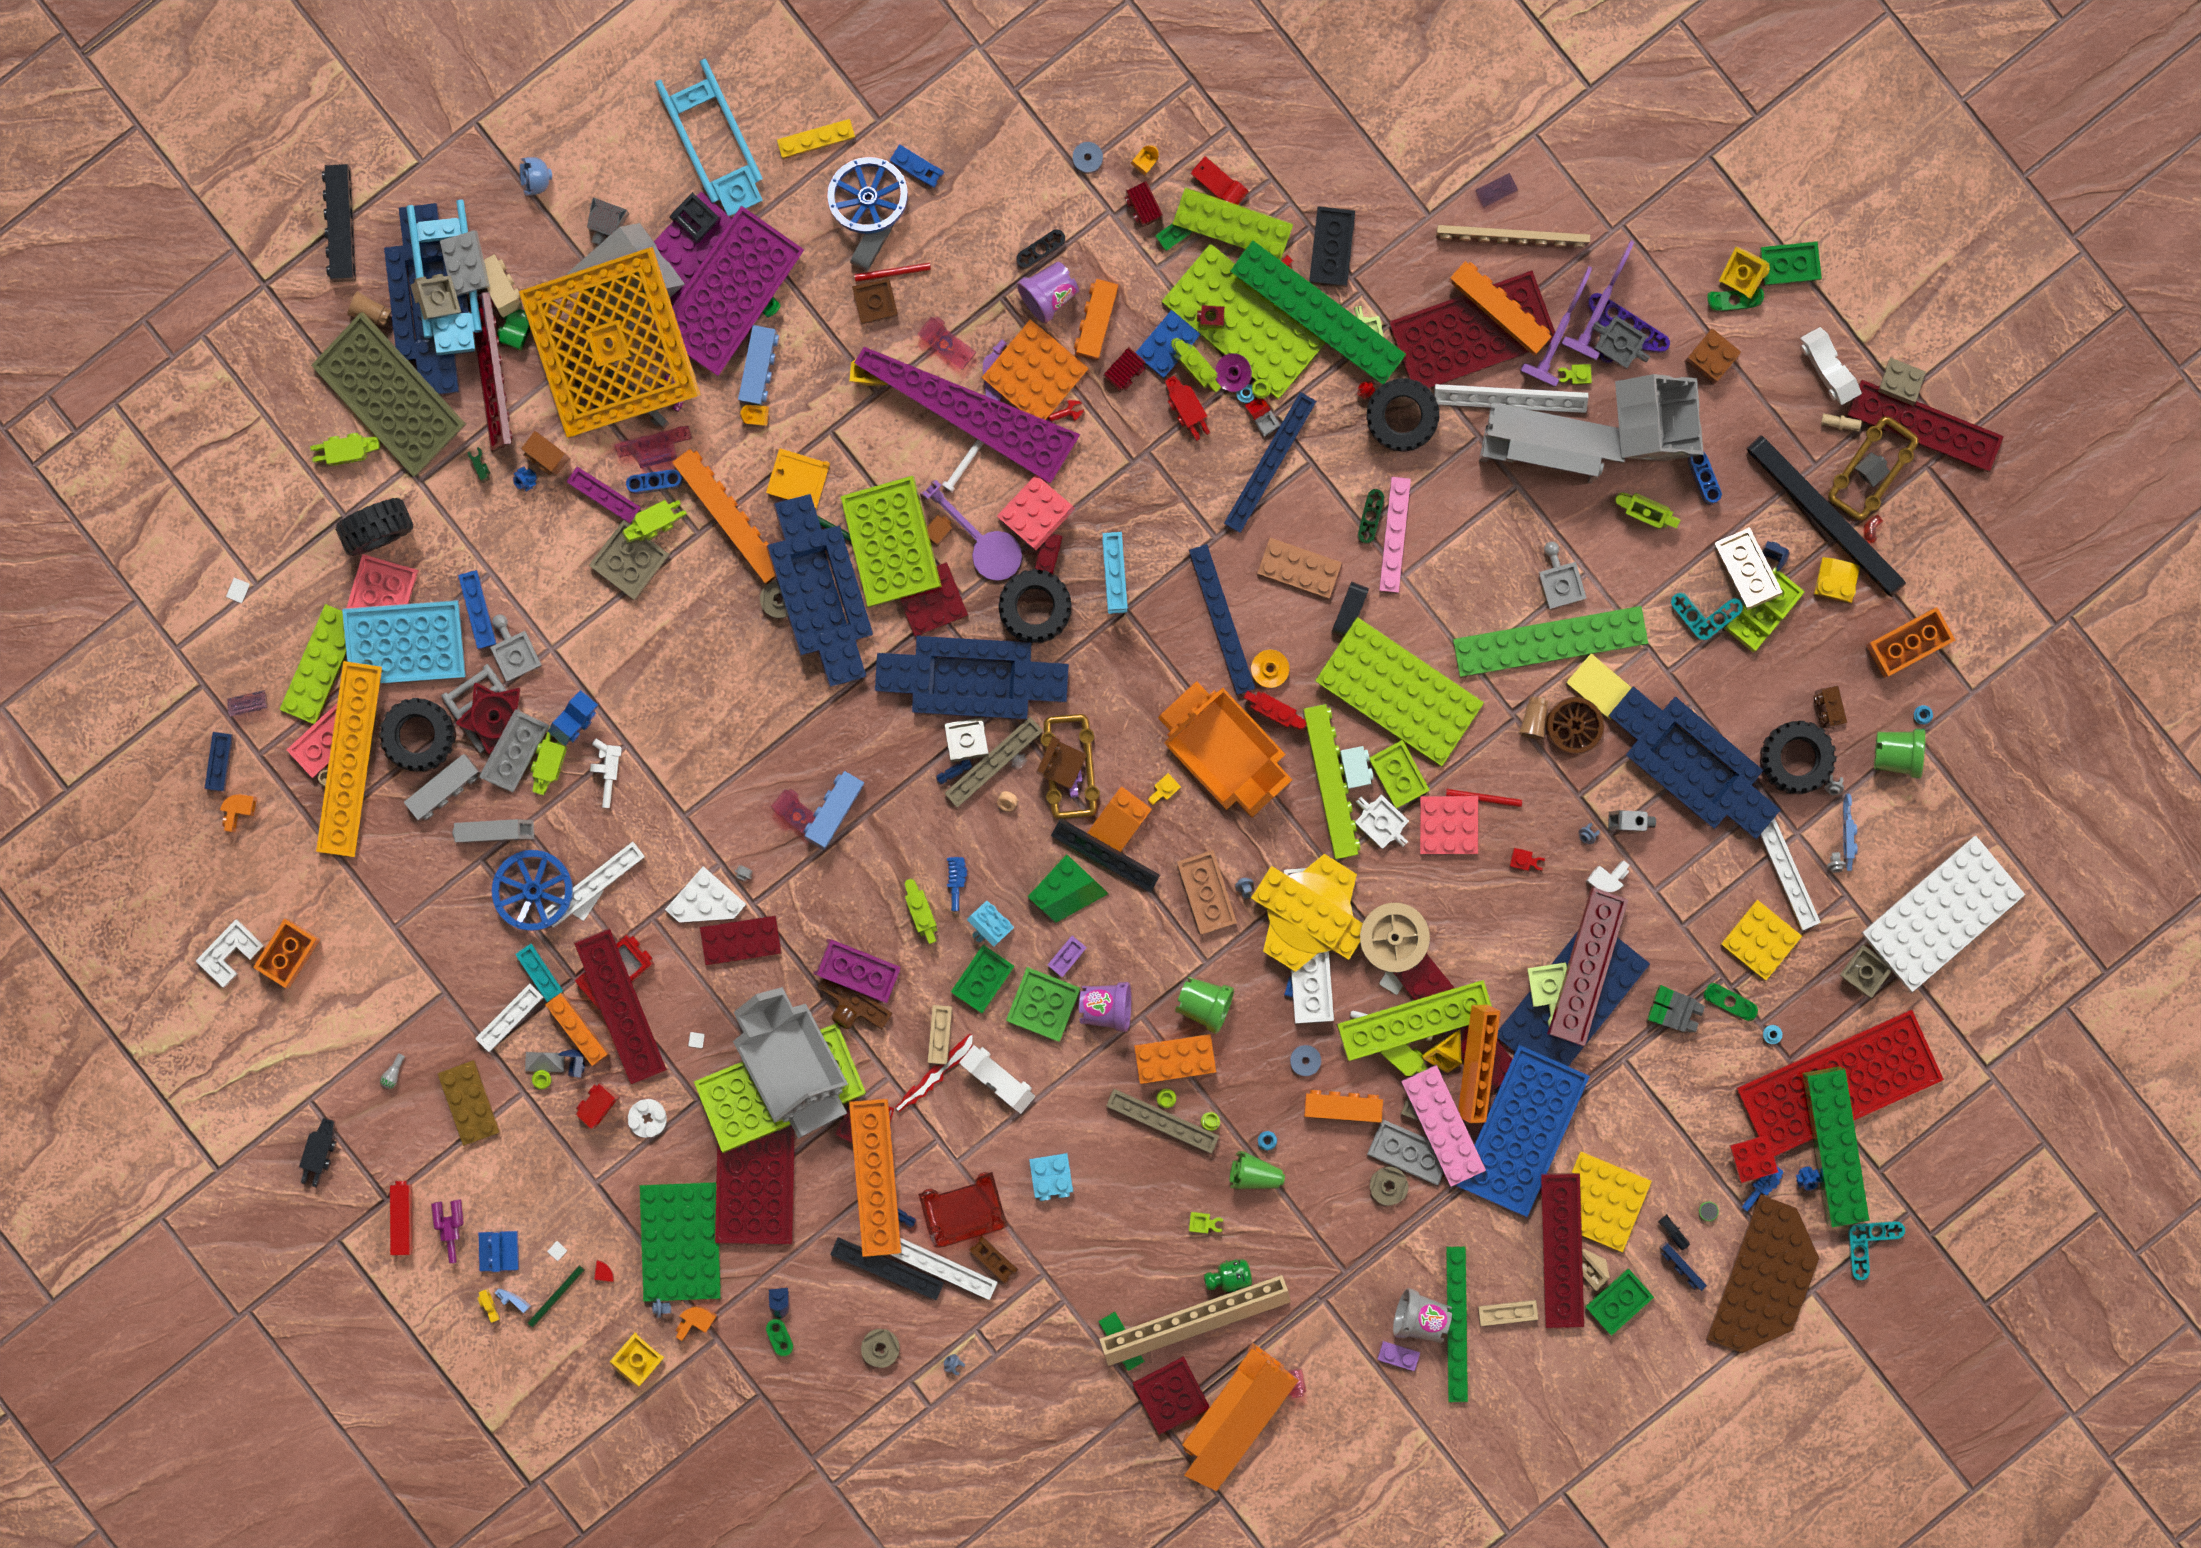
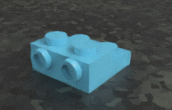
[1029,1153,1073,1201]

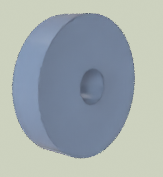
[1073,142,1103,174]
[1290,1045,1321,1076]

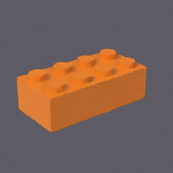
[1866,607,1956,678]
[1134,1034,1216,1084]

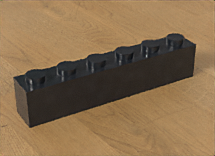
[322,164,356,282]

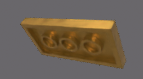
[437,1060,500,1146]

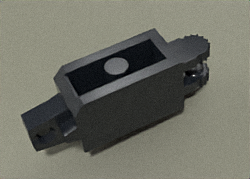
[299,1118,337,1188]

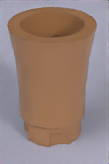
[347,291,391,327]
[1518,697,1548,740]

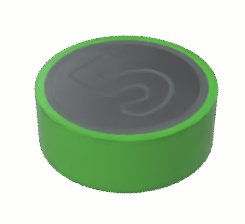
[1698,1201,1719,1221]

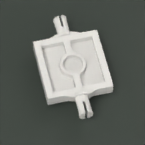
[1355,795,1409,849]

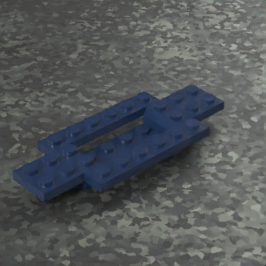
[384,203,474,395]
[766,494,873,688]
[875,636,1069,719]
[1608,686,1781,839]

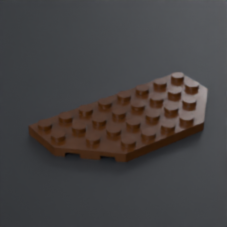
[1706,1194,1819,1353]

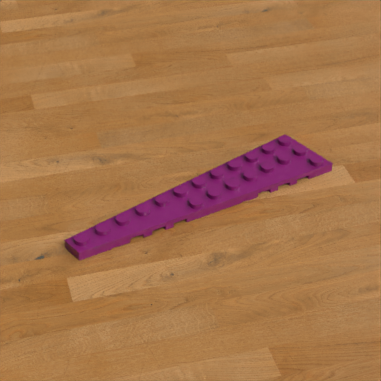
[854,347,1080,483]

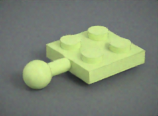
[1527,963,1567,1027]

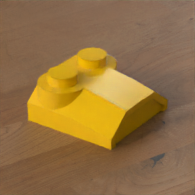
[1719,247,1770,298]
[1814,557,1860,603]
[609,1332,664,1388]

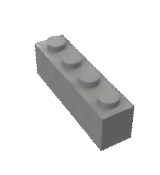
[404,754,481,821]

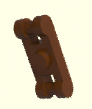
[969,1236,1019,1284]

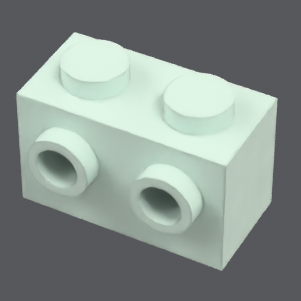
[1340,746,1373,789]

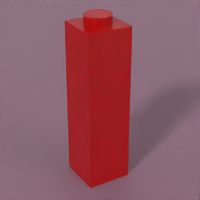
[390,1181,413,1255]

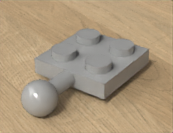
[1538,541,1586,610]
[490,614,542,682]

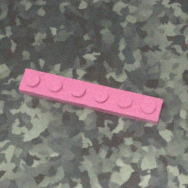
[1379,477,1411,593]

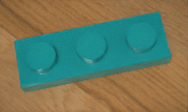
[515,943,564,1002]

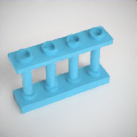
[1102,532,1128,614]

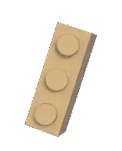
[484,254,523,317]

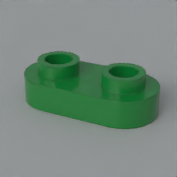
[766,1319,794,1356]

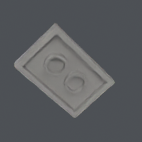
[440,230,490,296]

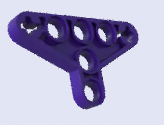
[1588,293,1670,364]

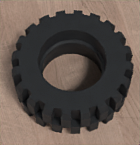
[1366,378,1440,452]
[335,498,414,556]
[999,569,1071,644]
[379,698,456,772]
[1760,720,1837,795]

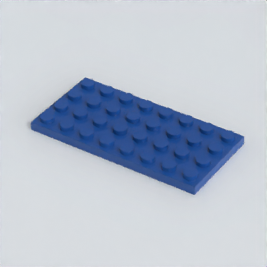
[1456,1044,1590,1217]

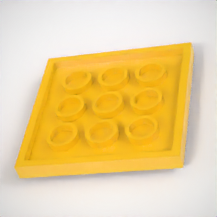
[1571,1151,1652,1252]

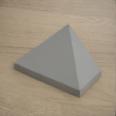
[525,1052,565,1072]

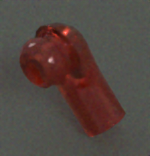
[1864,515,1883,543]

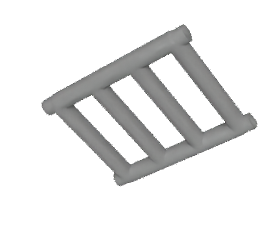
[441,664,520,753]

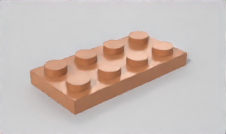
[1257,538,1342,599]
[1177,850,1237,935]

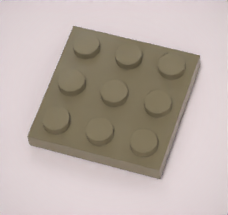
[589,520,670,600]

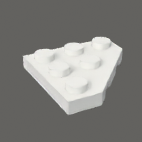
[665,866,747,922]

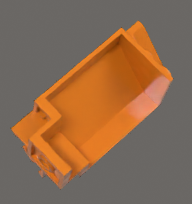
[1158,681,1292,818]
[1182,1343,1299,1491]

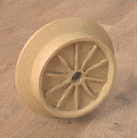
[1360,903,1430,972]

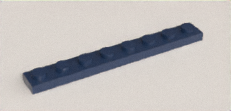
[1224,392,1317,533]
[1189,544,1255,695]

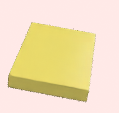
[1566,654,1632,720]

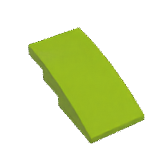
[1724,567,1805,653]

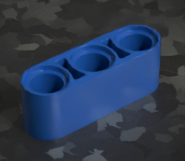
[1688,452,1722,505]
[626,470,683,494]

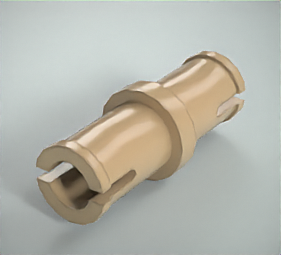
[1821,413,1862,432]

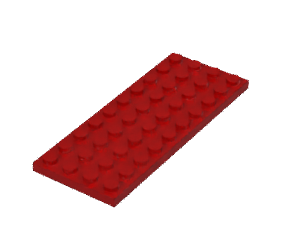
[1736,1009,1944,1156]

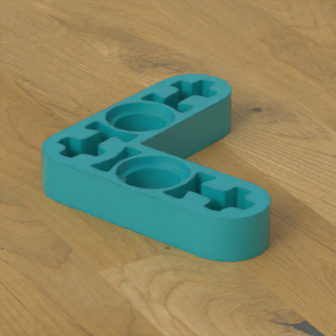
[1671,592,1743,640]
[1848,1221,1905,1280]

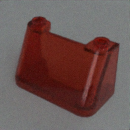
[918,1172,1008,1248]

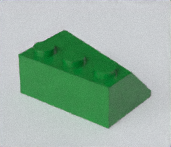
[1027,854,1109,923]

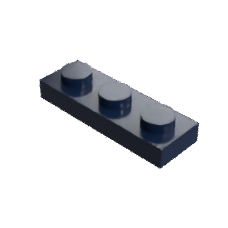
[204,732,233,792]
[1660,1242,1707,1291]

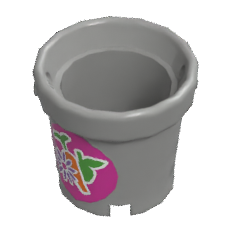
[1393,1288,1452,1343]

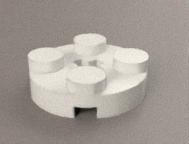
[628,1099,667,1138]

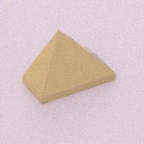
[1582,1249,1610,1291]

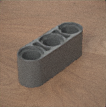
[850,216,894,272]

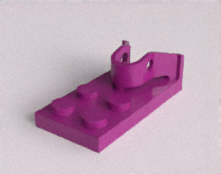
[813,938,901,1003]

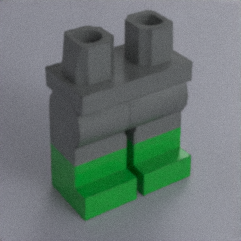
[1647,985,1705,1033]

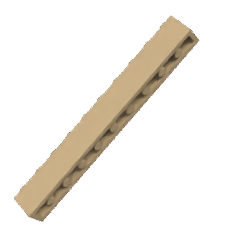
[1099,1275,1291,1366]

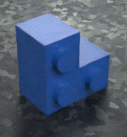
[548,690,598,746]

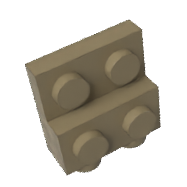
[410,274,461,320]

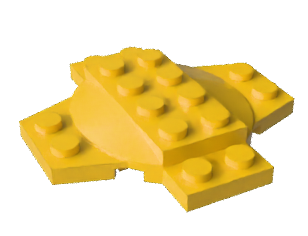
[1251,854,1363,972]

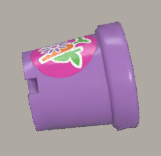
[1016,261,1079,323]
[1079,982,1131,1032]

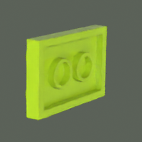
[1369,740,1430,808]

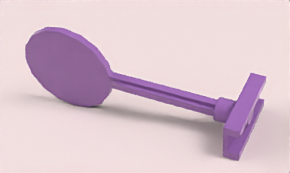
[1561,240,1634,360]
[1520,266,1592,386]
[920,480,1022,581]

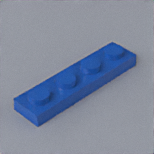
[458,570,497,649]

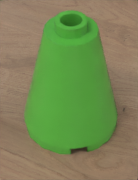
[1229,1151,1285,1189]

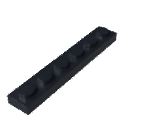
[1051,818,1160,893]
[830,1237,944,1301]

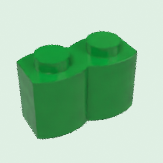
[497,309,531,351]

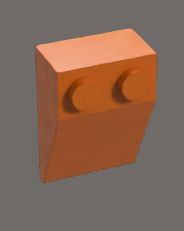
[1087,786,1152,852]

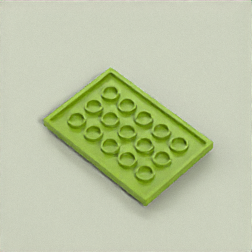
[841,476,942,607]

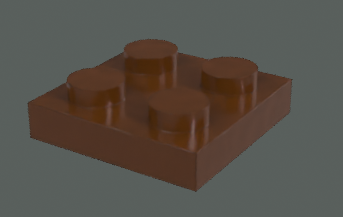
[852,278,898,324]

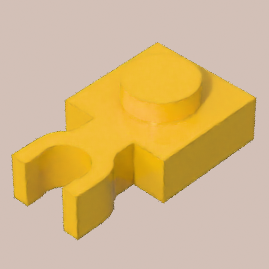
[478,1289,500,1323]

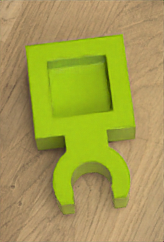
[1558,364,1592,385]
[1189,1212,1223,1233]

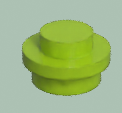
[1252,379,1271,399]
[532,1070,551,1089]
[1157,1089,1176,1108]
[1201,1112,1220,1131]

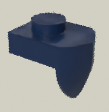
[1762,541,1790,572]
[558,1049,585,1077]
[769,1288,789,1319]

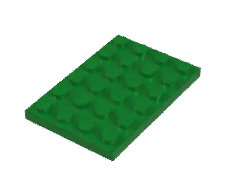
[639,1182,721,1302]

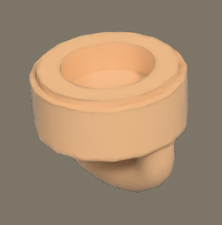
[997,791,1018,811]

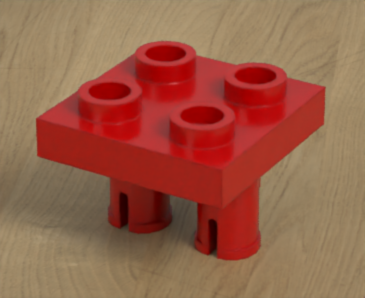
[1729,1135,1778,1183]

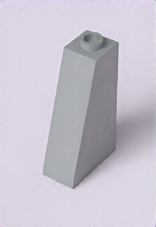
[452,819,534,843]

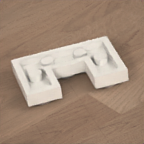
[196,919,264,988]

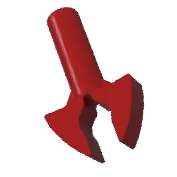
[1048,400,1084,422]

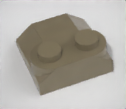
[1840,945,1892,999]

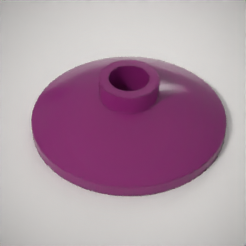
[1215,353,1252,392]

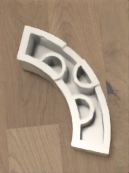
[1800,327,1862,405]
[959,1045,1035,1114]

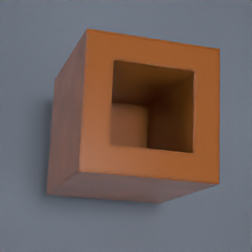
[927,515,953,546]

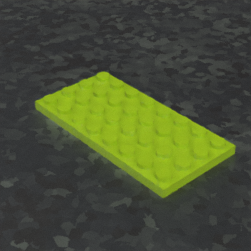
[1161,243,1326,400]
[1315,617,1484,766]
[694,1023,866,1153]

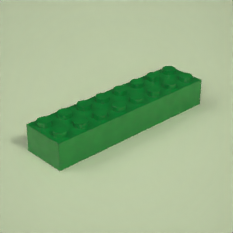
[1802,1066,1870,1227]

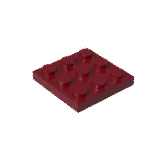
[900,562,968,637]
[1132,1356,1210,1435]

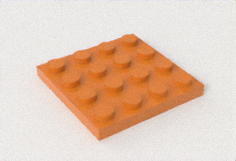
[981,319,1089,420]

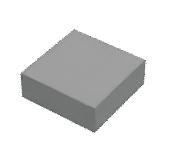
[1254,410,1280,437]

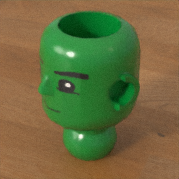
[1204,1259,1252,1293]

